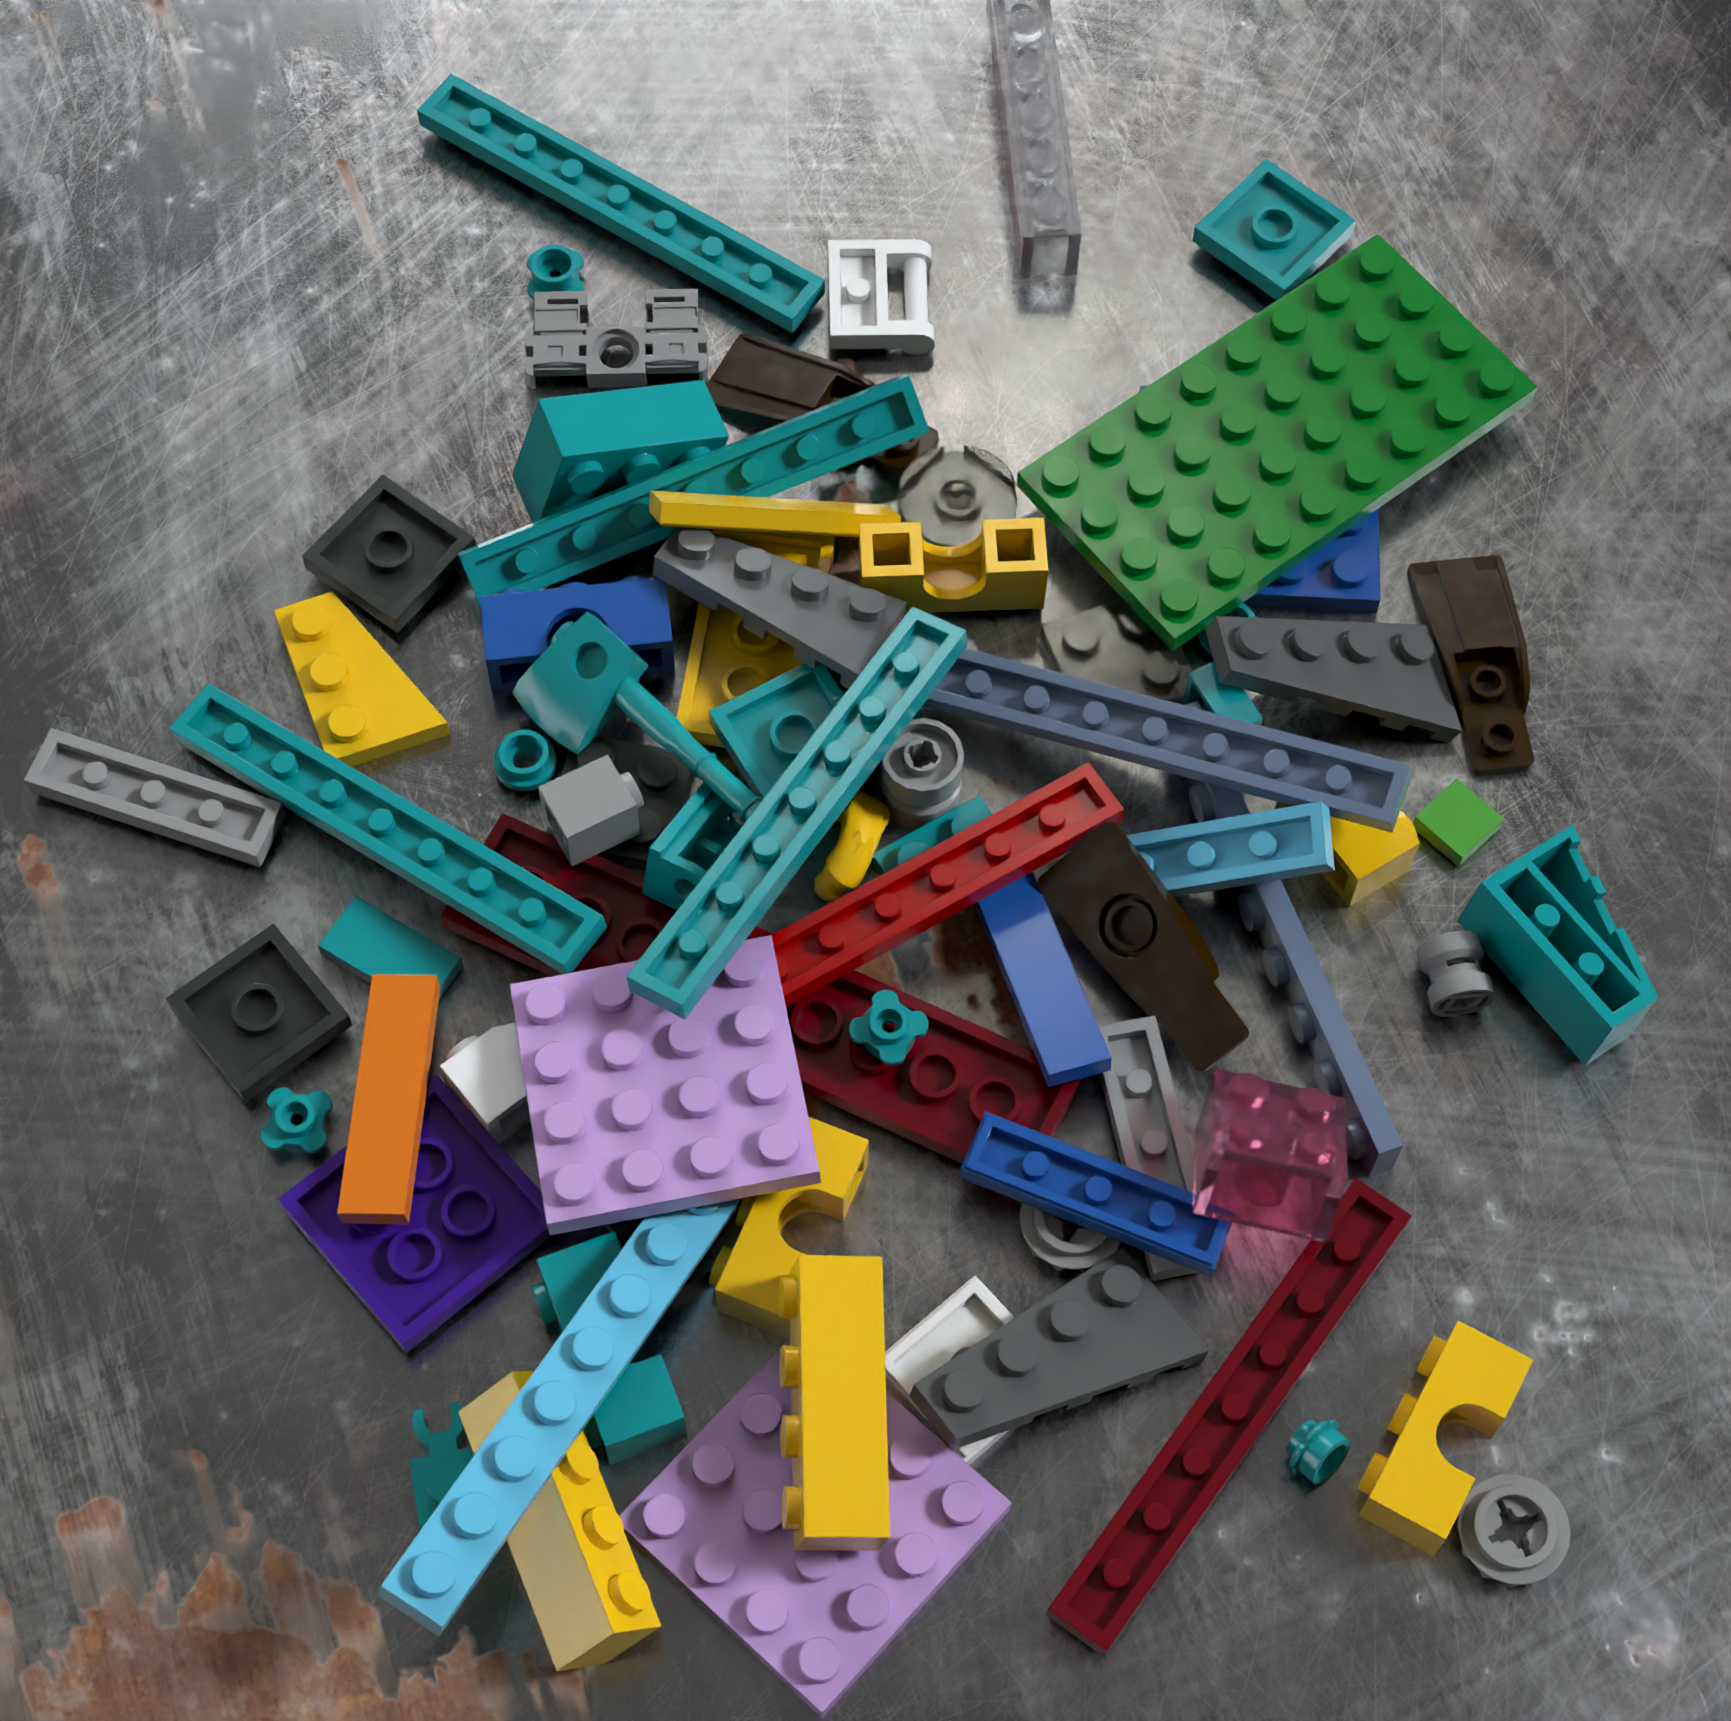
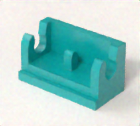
[641,782,743,910]

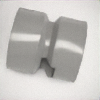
[879,718,964,830]

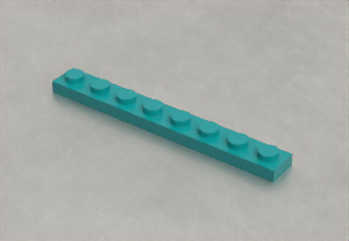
[417,74,825,333]
[457,374,930,610]
[626,606,967,1019]
[168,683,607,974]

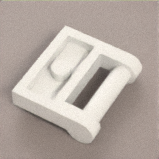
[828,239,935,355]

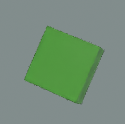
[1413,778,1504,867]

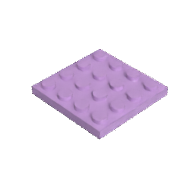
[510,935,821,1235]
[619,1338,1012,1718]

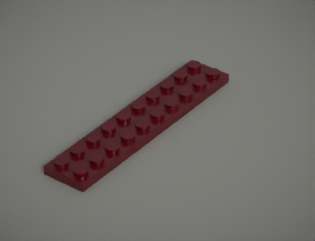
[440,813,1082,1164]

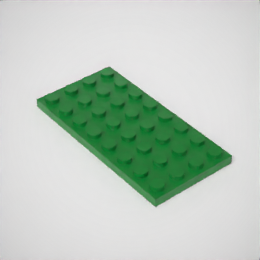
[1016,234,1538,651]

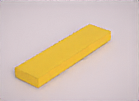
[649,491,901,537]

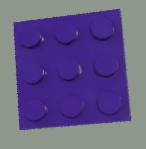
[278,1075,552,1353]

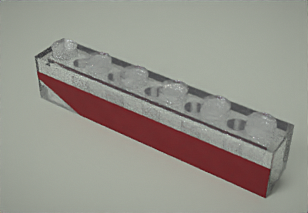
[986,0,1082,279]

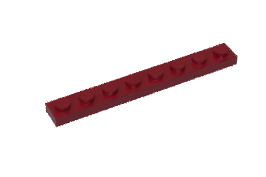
[1046,1178,1412,1657]

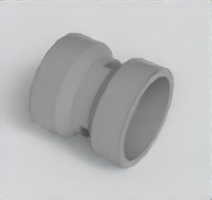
[1416,931,1495,1017]

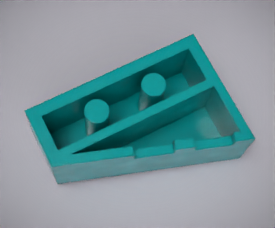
[512,380,729,523]
[1457,824,1658,1066]

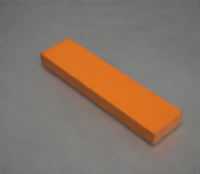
[337,974,441,1225]

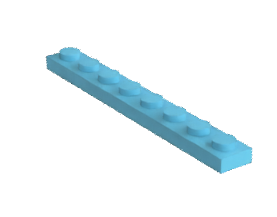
[378,1198,743,1636]

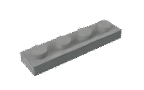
[24,728,286,867]
[1098,1015,1219,1281]

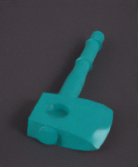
[512,611,763,822]

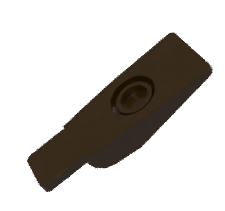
[707,333,939,480]
[1407,555,1534,776]
[1037,821,1249,1071]

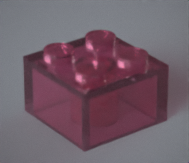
[1192,1069,1348,1243]

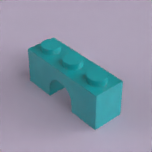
[531,1231,687,1466]

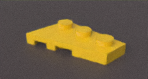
[274,591,450,767]

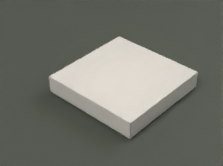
[885,1275,1015,1465]

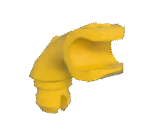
[814,789,890,901]

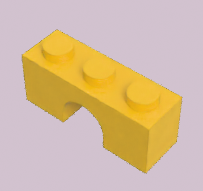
[858,518,1048,613]
[709,1117,869,1339]
[1356,1320,1533,1556]

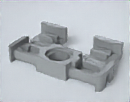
[524,289,708,389]

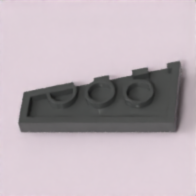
[653,527,907,689]
[1205,616,1462,743]
[909,1247,1209,1450]

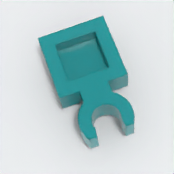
[409,1402,474,1530]

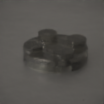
[898,445,1018,547]

